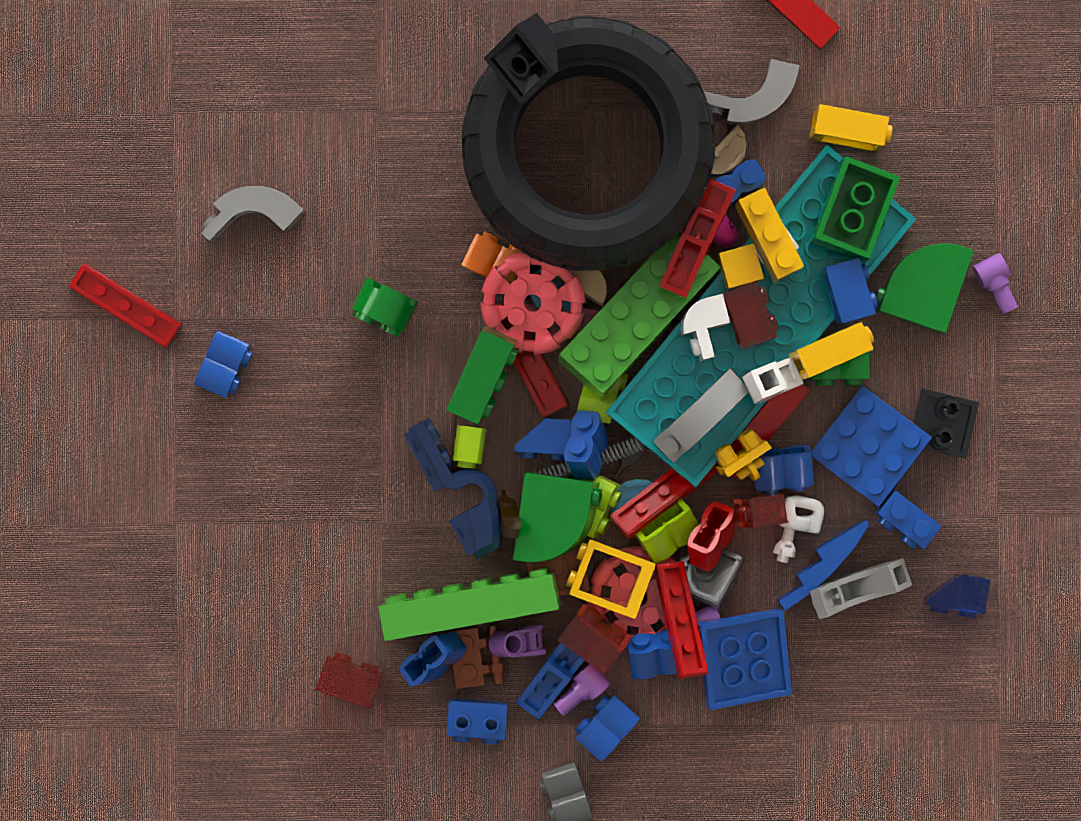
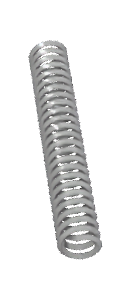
[534,437,644,477]

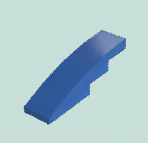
[777,519,869,611]
[516,607,610,720]

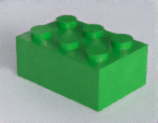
[810,156,900,263]
[446,325,519,424]

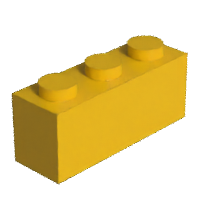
[735,187,804,283]

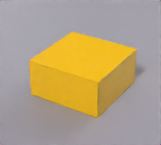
[717,244,764,290]

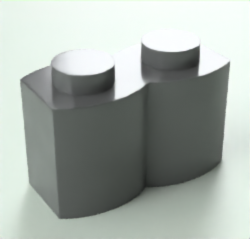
[538,761,593,821]

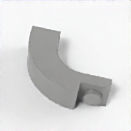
[704,59,800,125]
[201,186,306,243]
[653,369,748,463]
[810,558,912,619]

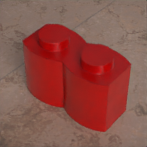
[688,501,735,572]

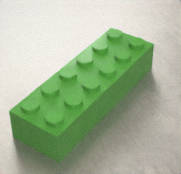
[558,231,721,400]
[378,567,562,641]

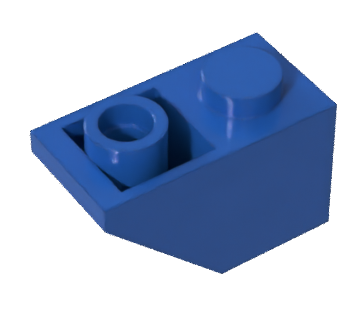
[514,418,572,460]

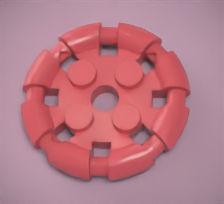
[480,252,586,355]
[587,546,676,648]

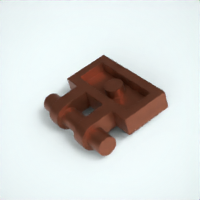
[449,625,506,689]

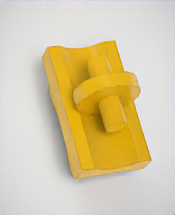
[714,429,771,481]

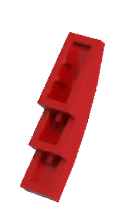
[659,178,736,298]

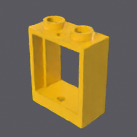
[809,104,893,152]
[788,322,874,380]
[566,538,656,619]

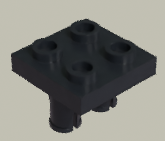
[913,389,979,459]

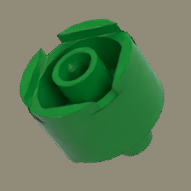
[351,277,419,337]

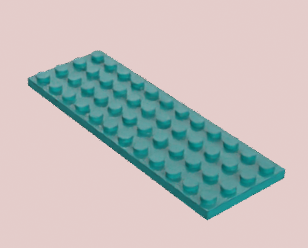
[605,145,916,487]

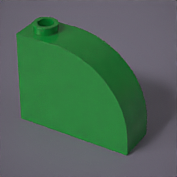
[876,243,974,334]
[513,473,602,562]

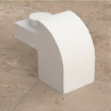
[681,294,730,362]
[742,357,804,405]

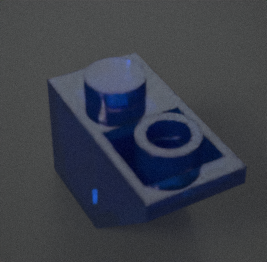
[923,574,990,618]

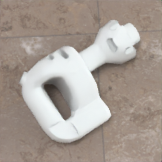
[773,495,824,563]

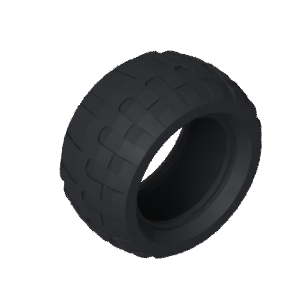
[462,15,715,271]

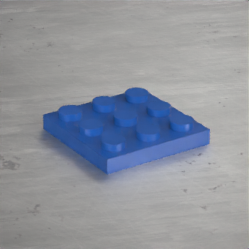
[811,385,933,508]
[698,608,792,710]

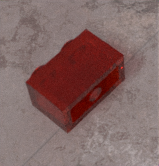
[723,282,779,351]
[731,494,788,528]
[558,604,630,674]
[315,652,384,709]

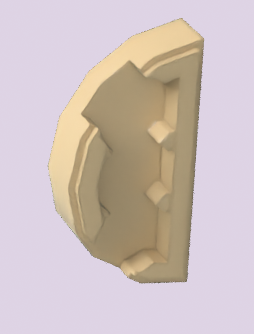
[711,125,746,175]
[554,270,607,307]

